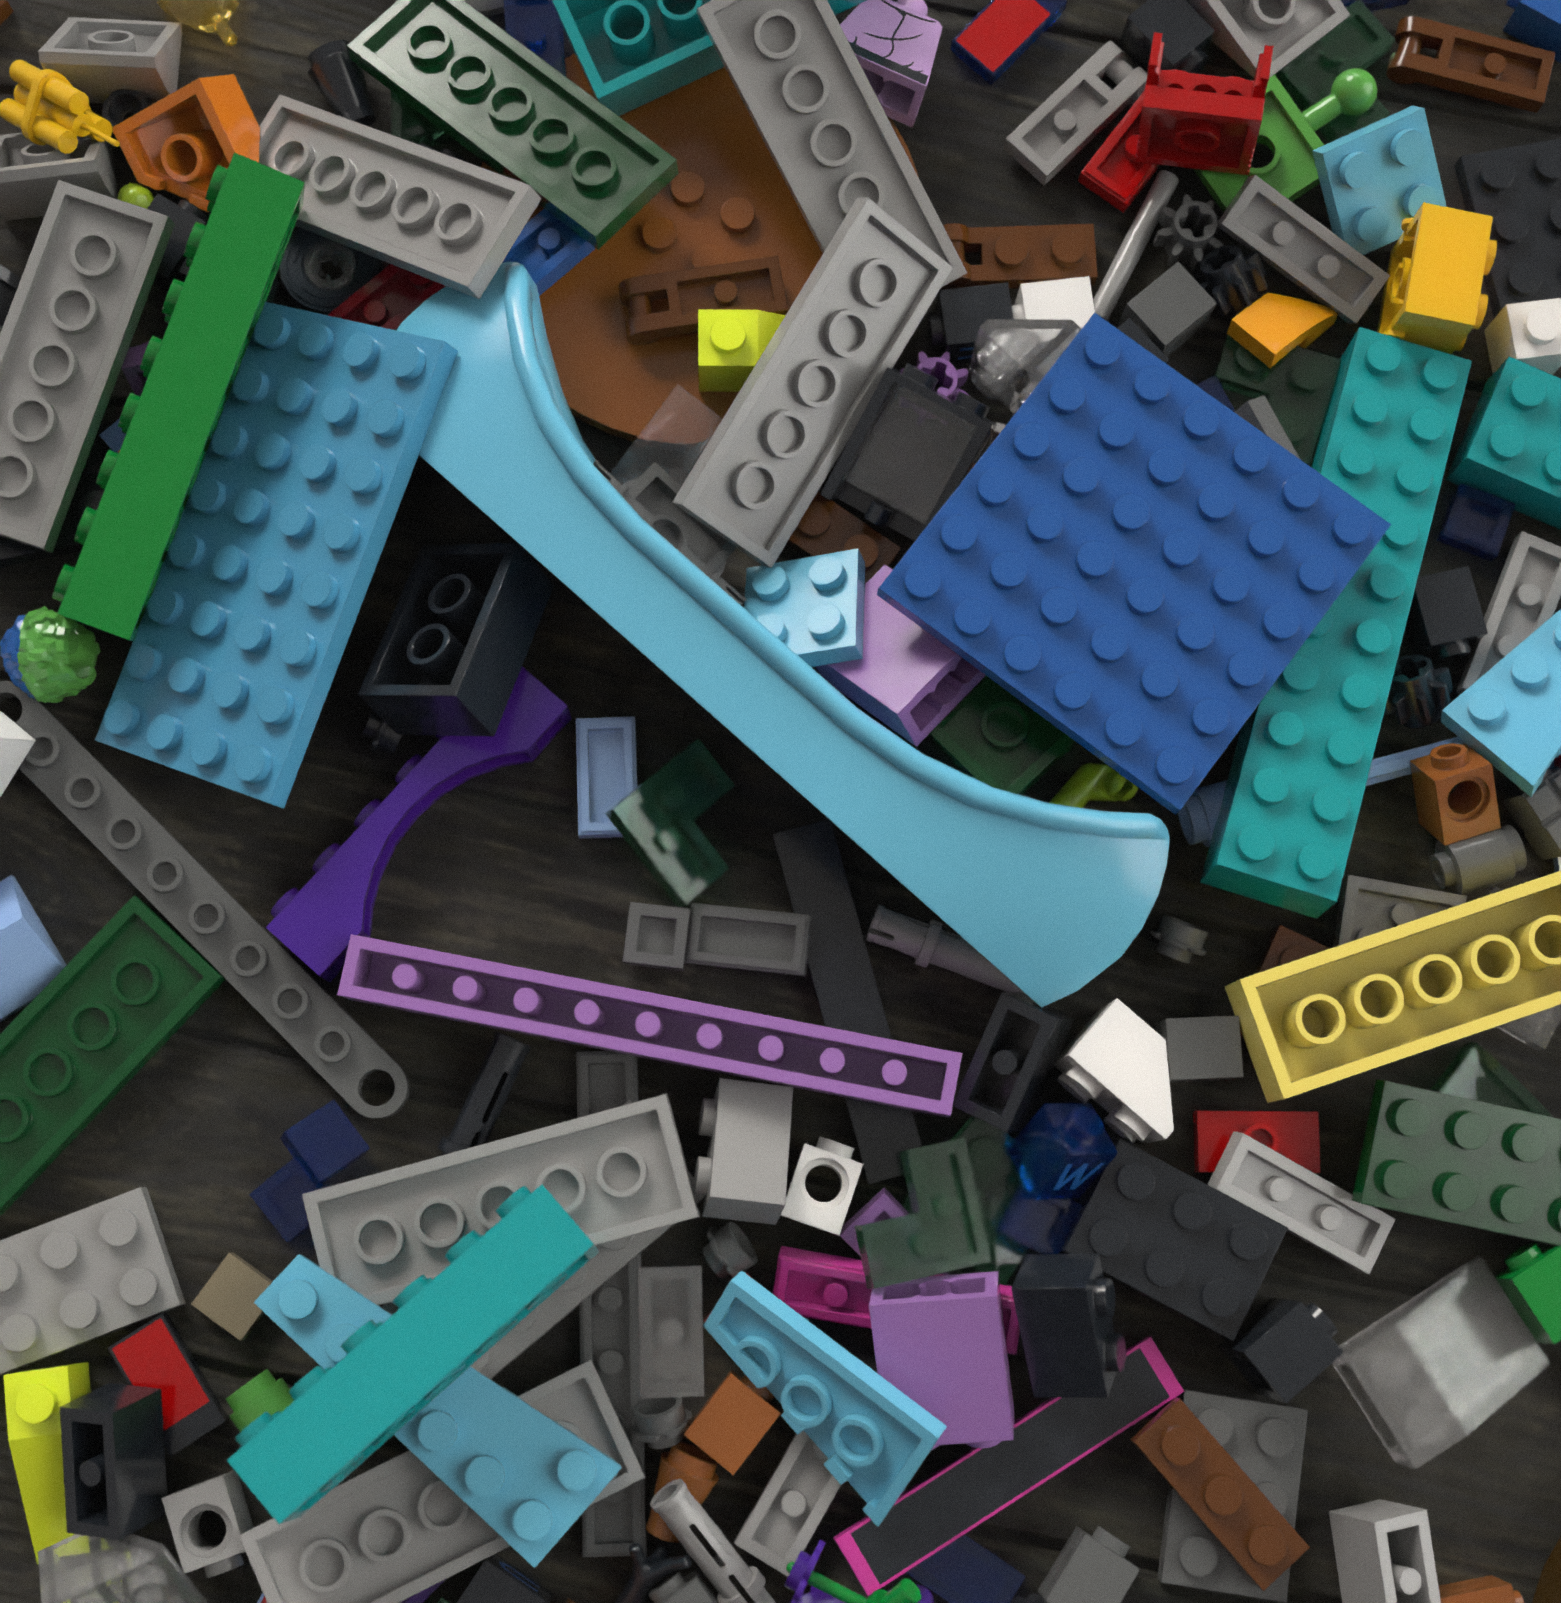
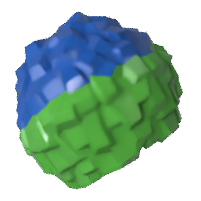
[0,606,101,703]

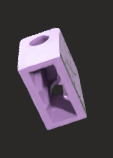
[840,0,942,127]

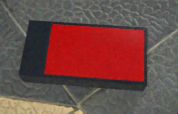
[108,1313,230,1456]

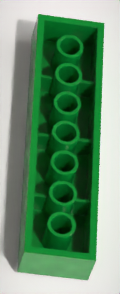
[52,152,305,641]

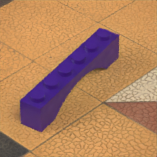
[266,666,572,982]

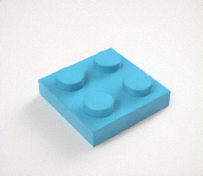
[1312,106,1447,255]
[744,548,865,667]

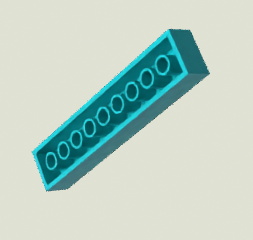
[1200,327,1472,919]

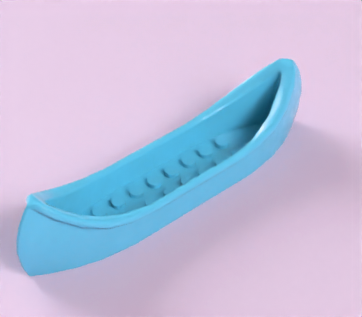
[397,262,1170,1008]

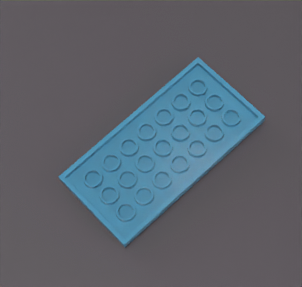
[95,302,458,809]

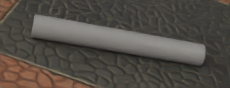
[1093,170,1179,321]

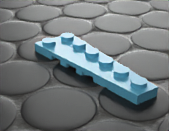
[254,1254,622,1568]

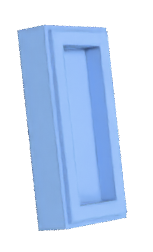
[576,716,639,839]

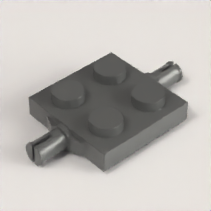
[593,460,747,605]

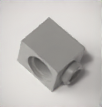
[162,1470,254,1578]

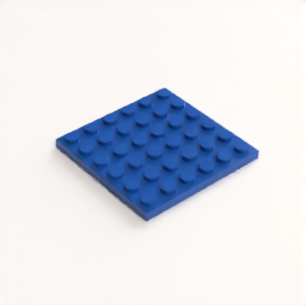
[877,312,1391,815]

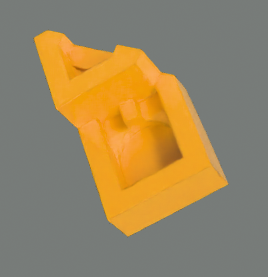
[1227,293,1338,368]

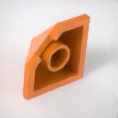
[112,74,260,212]

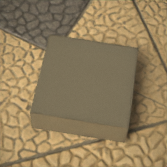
[191,1252,273,1341]

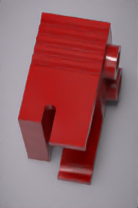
[1135,32,1274,176]

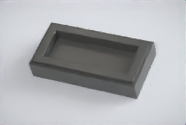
[684,903,813,977]

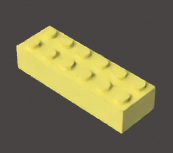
[1225,871,1561,1103]

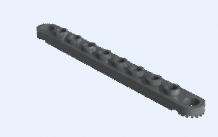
[0,681,410,1120]

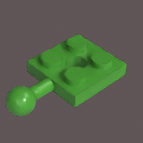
[1194,68,1377,213]

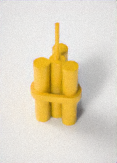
[0,60,120,154]

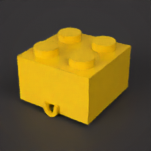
[1377,202,1497,354]

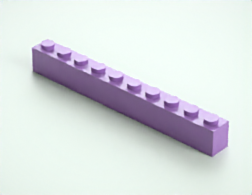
[337,934,962,1118]

